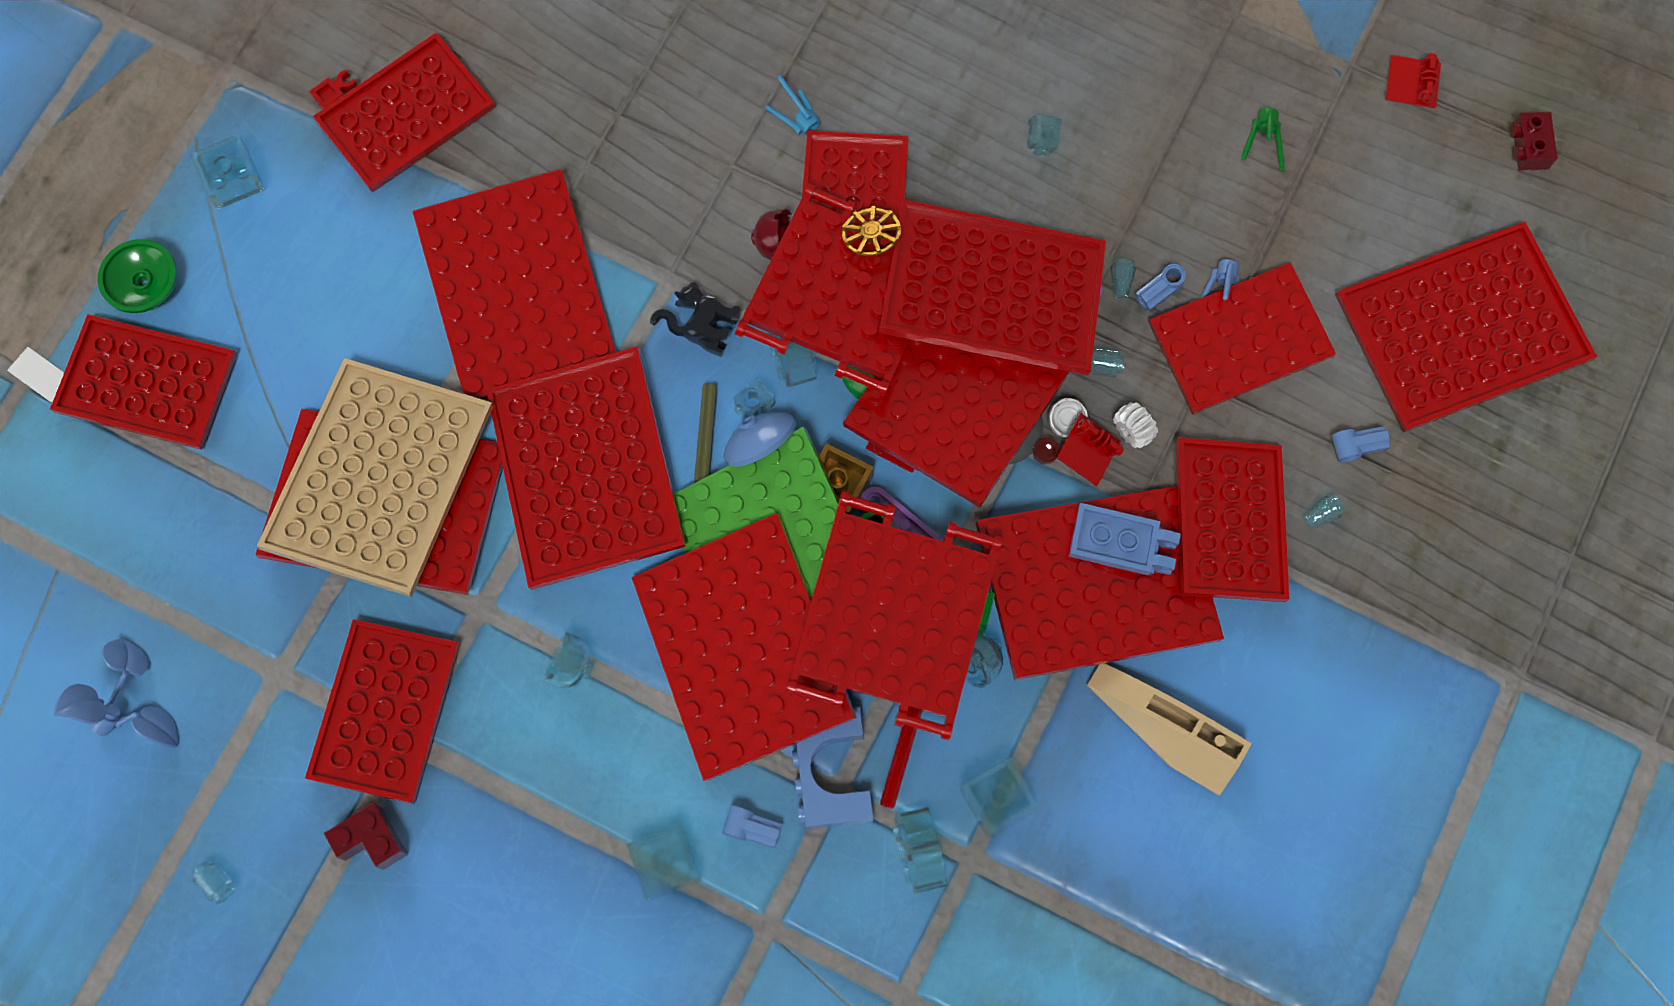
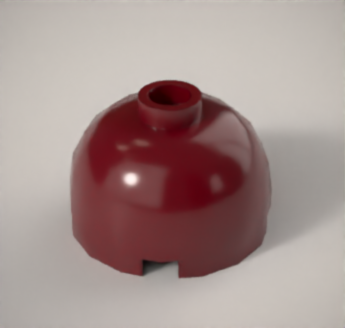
[751,209,792,260]

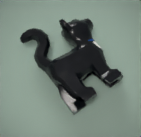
[650,282,741,357]

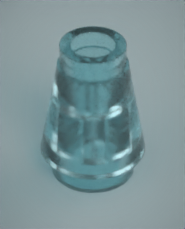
[1110,258,1136,298]
[1303,494,1346,529]

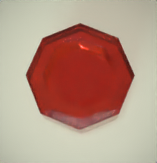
[1032,437,1060,465]

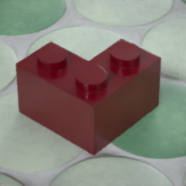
[324,803,408,870]

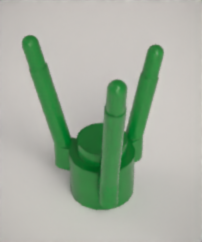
[1241,107,1285,171]

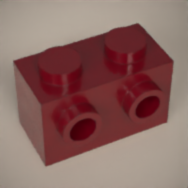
[1510,112,1558,171]

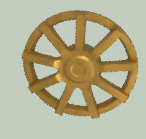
[842,206,901,256]

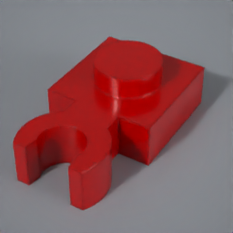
[309,70,357,109]

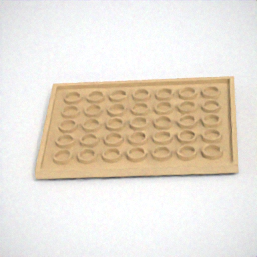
[257,358,493,597]

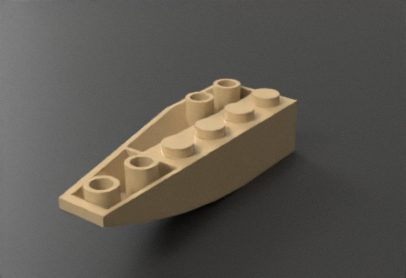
[1087,663,1252,796]

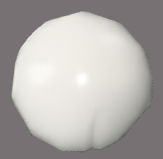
[1048,398,1088,438]

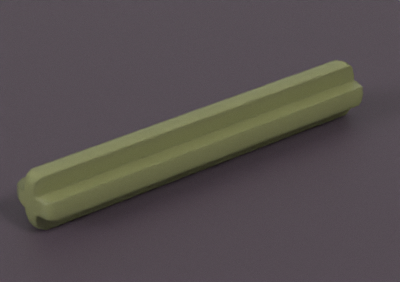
[694,383,717,483]

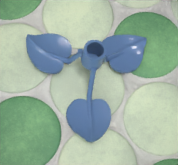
[54,639,178,748]

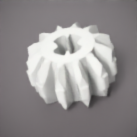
[1113,402,1158,448]

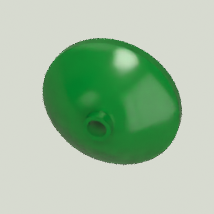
[97,239,177,313]

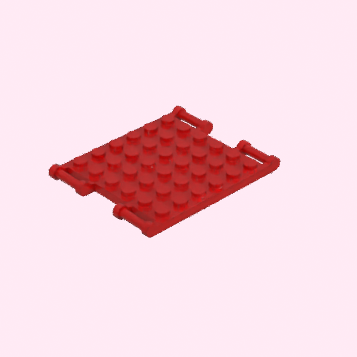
[735,183,910,397]
[785,490,1003,741]

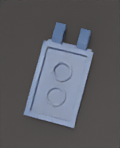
[1068,503,1181,575]

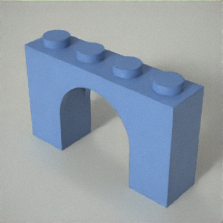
[792,708,873,830]

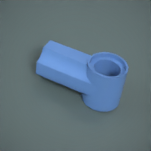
[1135,264,1186,312]
[1332,426,1390,462]
[722,806,782,848]

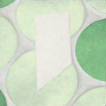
[7,347,64,403]

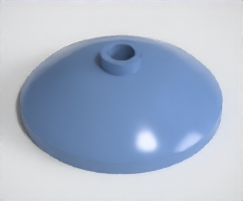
[723,412,796,467]

